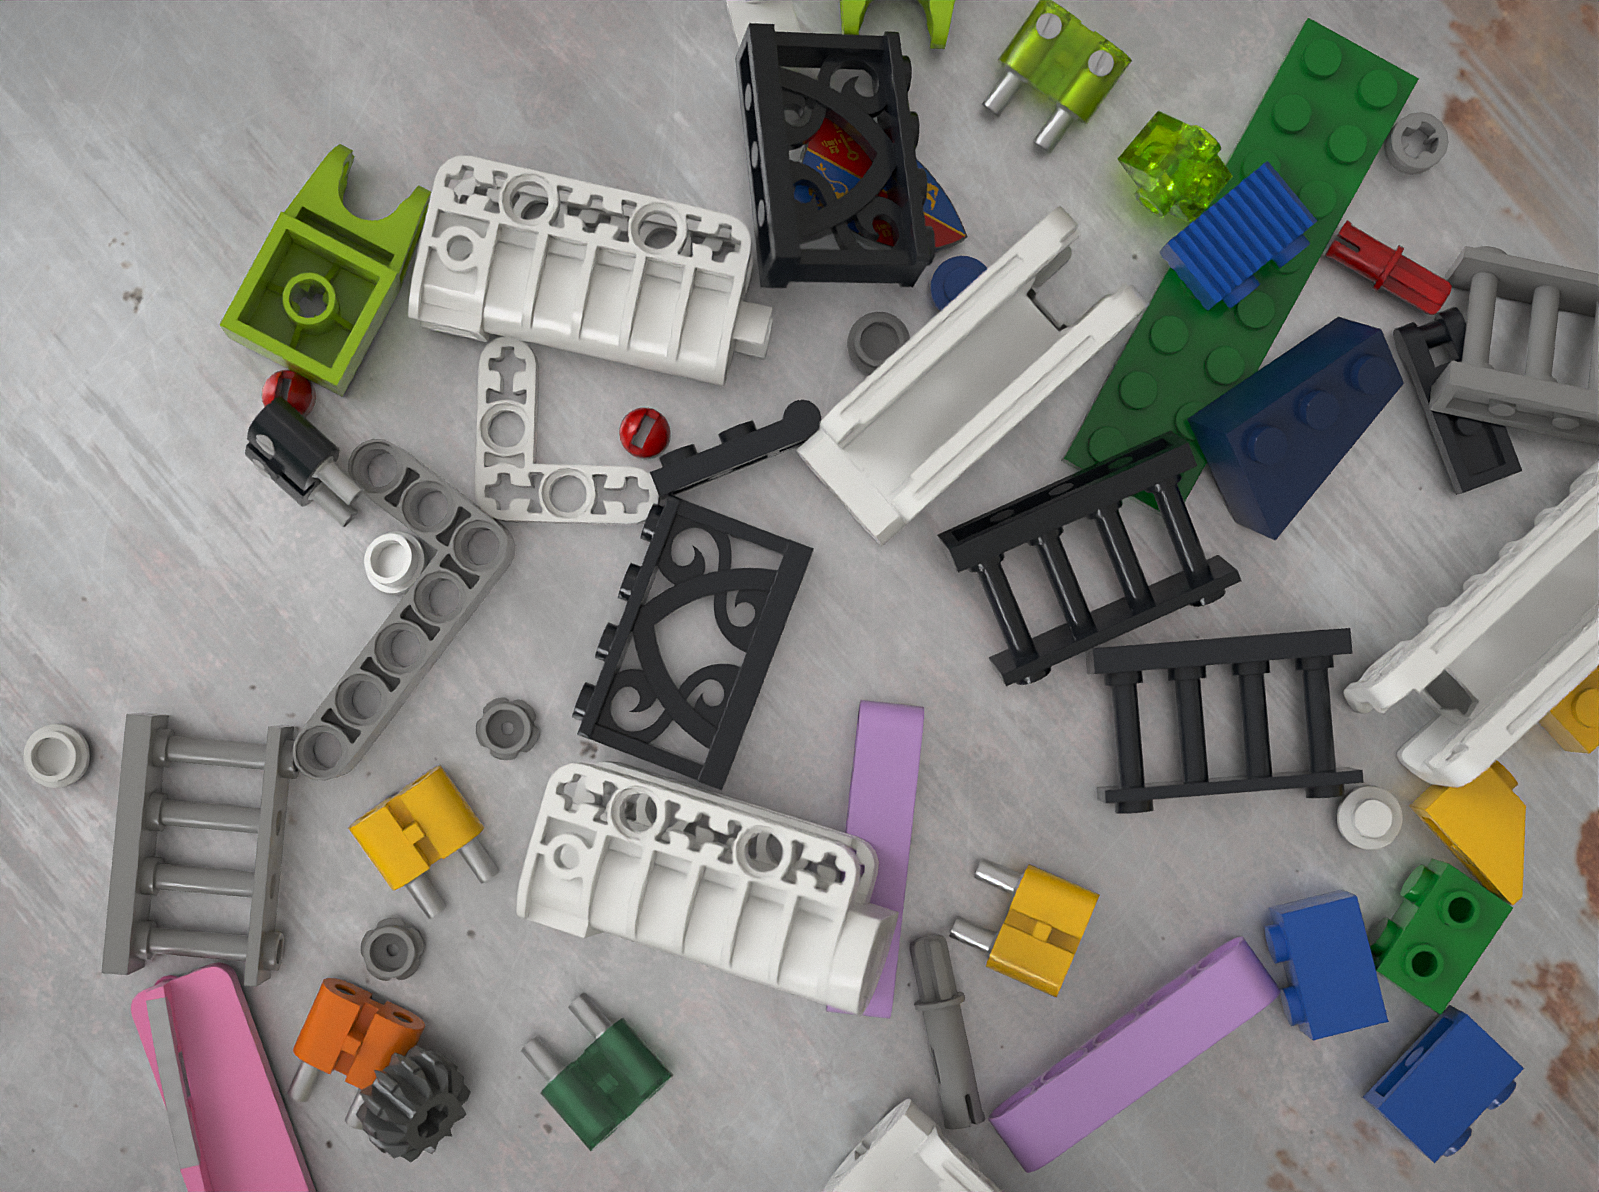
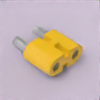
[348,765,499,919]
[949,858,1100,998]

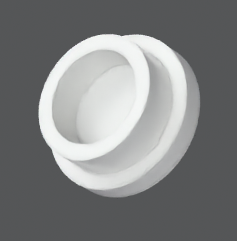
[364,531,428,595]
[23,724,90,788]
[1337,786,1403,850]

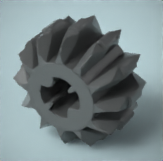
[356,1045,471,1162]

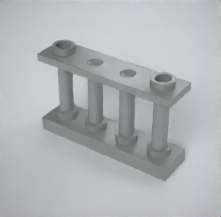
[1429,246,1599,446]
[101,713,300,987]

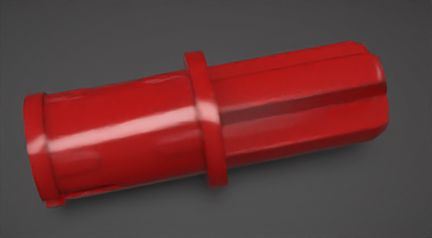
[1325,220,1452,315]

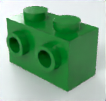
[1368,858,1513,1015]

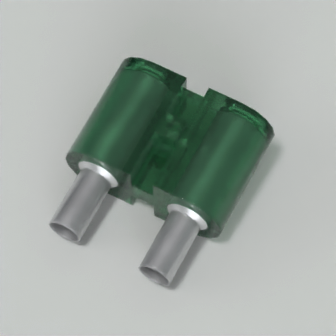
[521,993,674,1152]

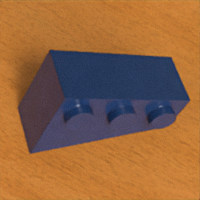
[1187,317,1404,541]

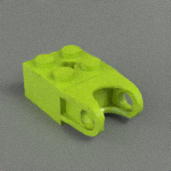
[219,144,432,397]

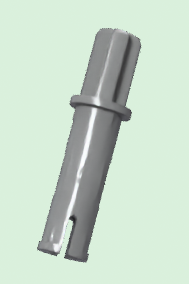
[909,935,985,1129]

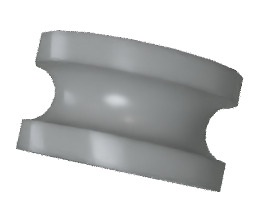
[1384,112,1449,175]

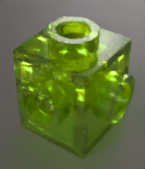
[1117,111,1233,224]

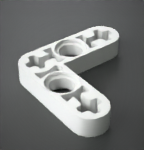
[475,337,661,525]

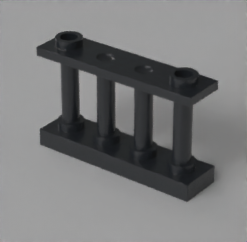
[937,430,1241,687]
[1085,628,1364,814]

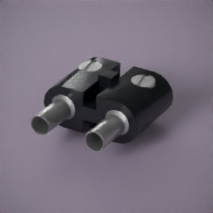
[245,396,364,527]

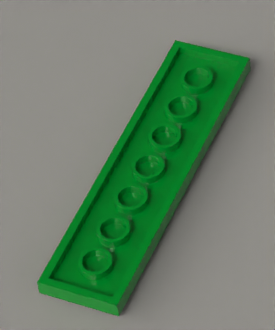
[1061,18,1419,516]

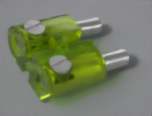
[982,0,1132,154]

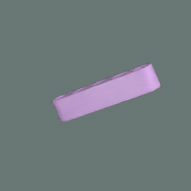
[826,700,924,1019]
[988,937,1281,1173]

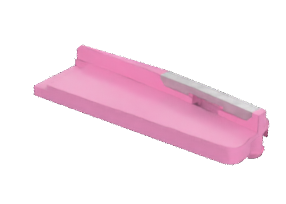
[131,962,316,1192]

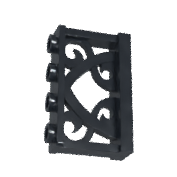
[735,23,935,288]
[572,494,814,790]

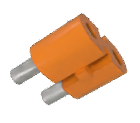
[287,978,425,1130]

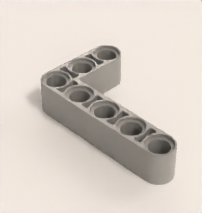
[292,439,515,780]

